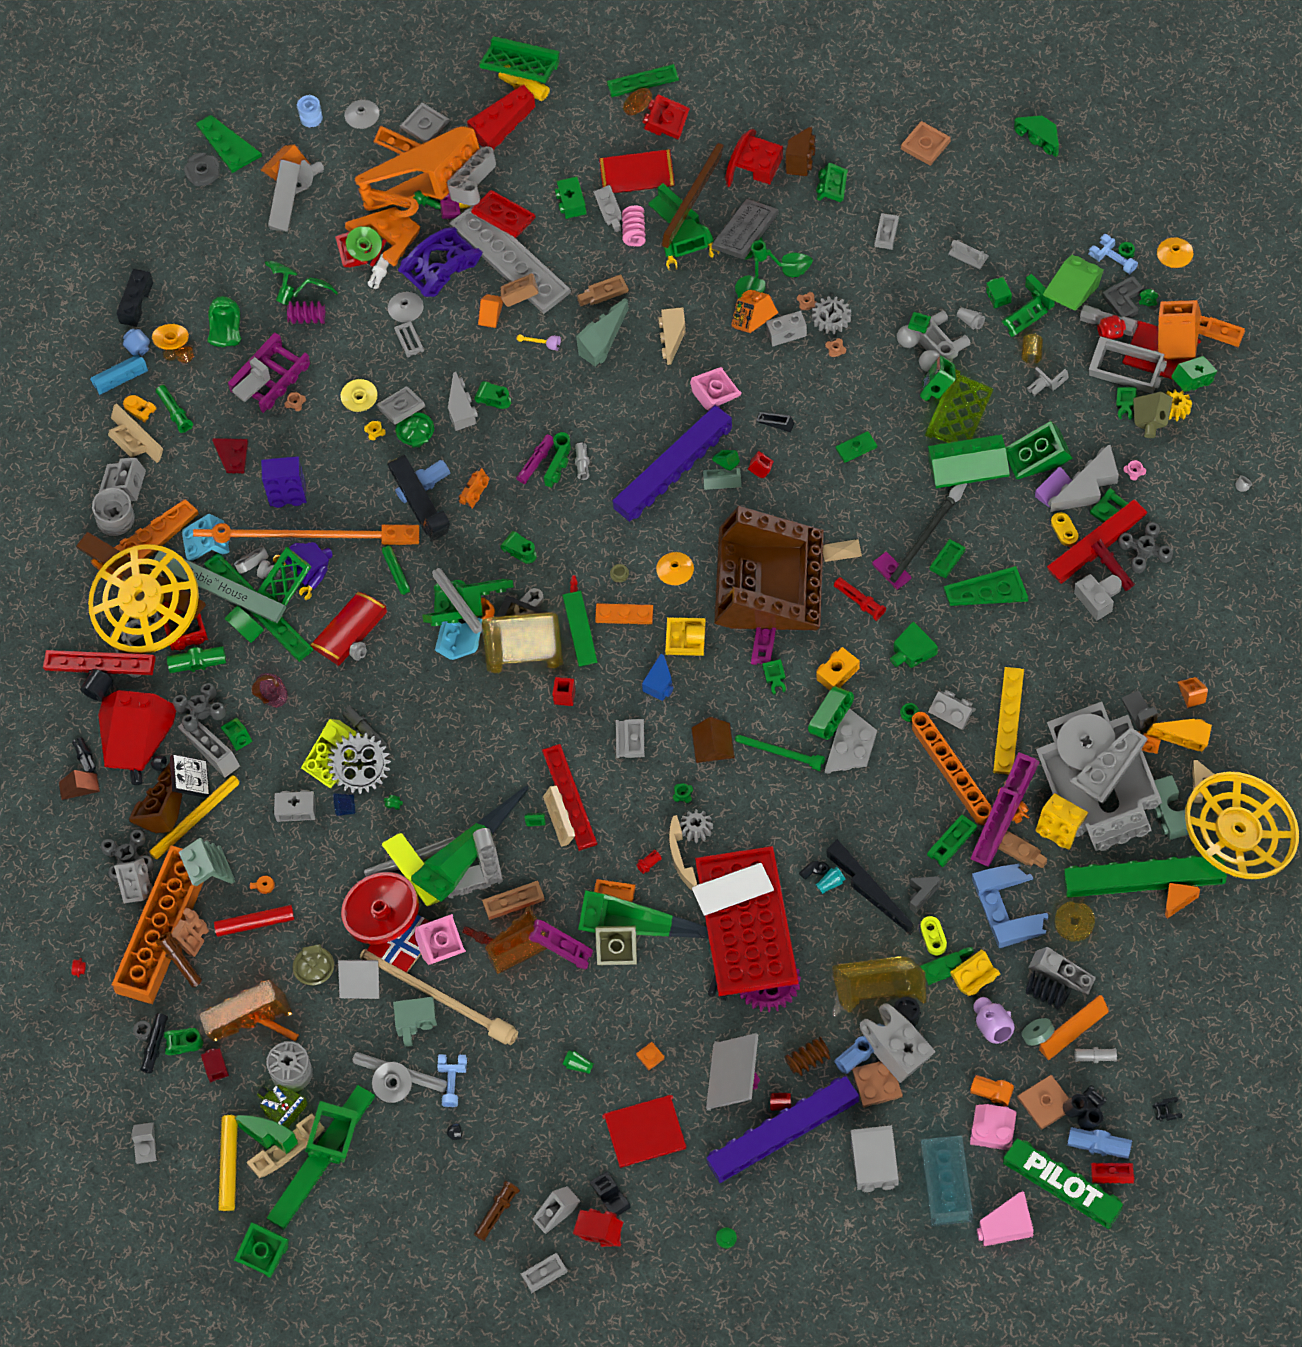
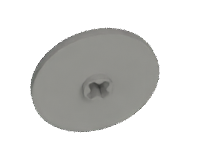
[1057,714,1116,771]

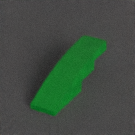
[563,591,598,667]

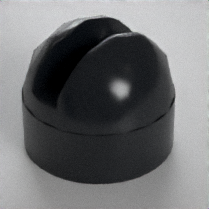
[151,756,167,772]
[447,1123,462,1140]

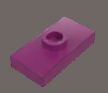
[872,551,911,590]

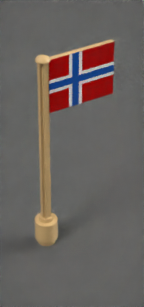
[360,915,518,1045]

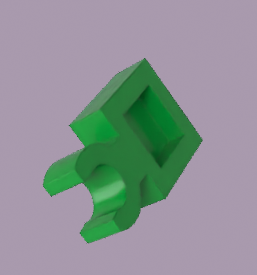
[1116,388,1137,420]
[762,659,786,695]

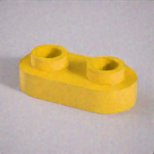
[1051,512,1078,547]

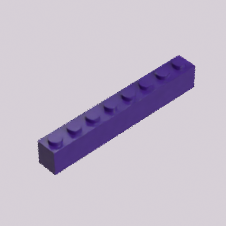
[613,405,732,522]
[706,1076,859,1183]

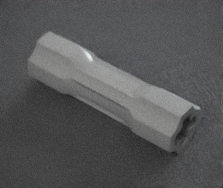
[1080,305,1137,336]

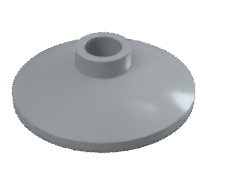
[345,100,379,129]
[388,292,424,322]
[372,1062,412,1103]

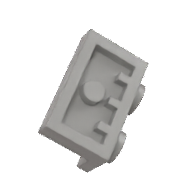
[114,858,153,903]

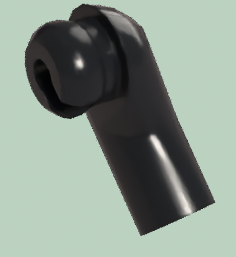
[799,861,829,880]

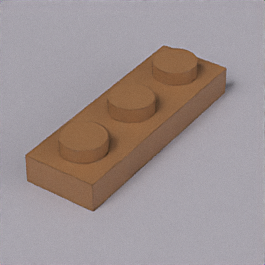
[482,881,545,920]

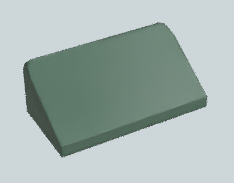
[703,468,742,490]

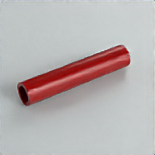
[214,905,295,937]

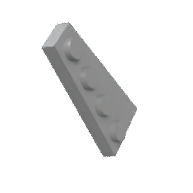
[1070,727,1148,804]

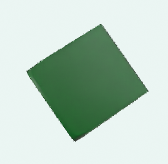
[712,450,740,471]
[525,813,546,827]

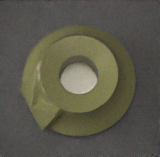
[293,944,334,985]

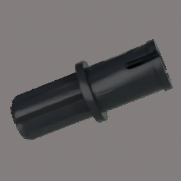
[72,737,96,773]

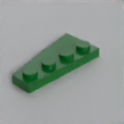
[196,115,262,173]
[944,566,1028,606]

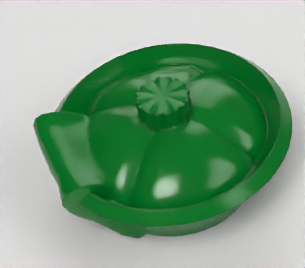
[395,412,434,448]

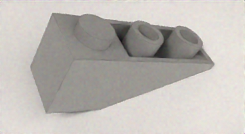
[448,372,478,431]
[1029,947,1096,995]

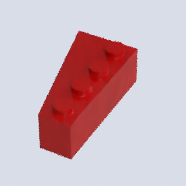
[467,84,535,151]

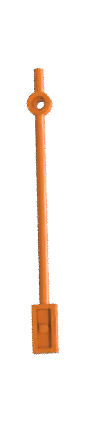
[193,523,419,545]

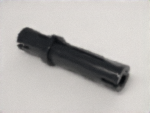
[140,1013,168,1074]

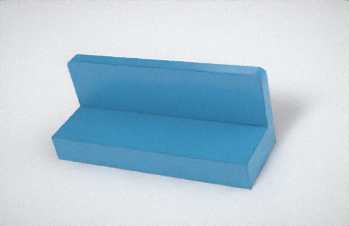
[90,355,148,395]

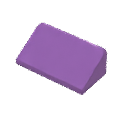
[1035,467,1072,507]

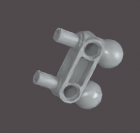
[897,310,970,372]

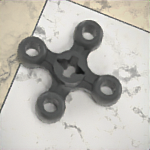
[1118,522,1173,574]
[173,683,226,732]
[101,829,154,882]

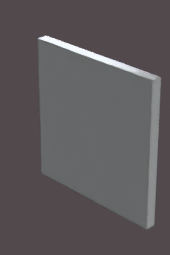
[338,960,380,999]

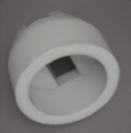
[1235,475,1252,492]

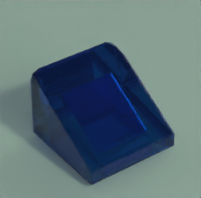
[333,794,356,816]

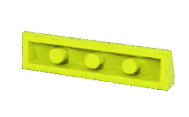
[382,833,439,906]

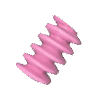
[622,206,645,246]

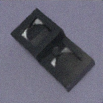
[590,1171,631,1216]

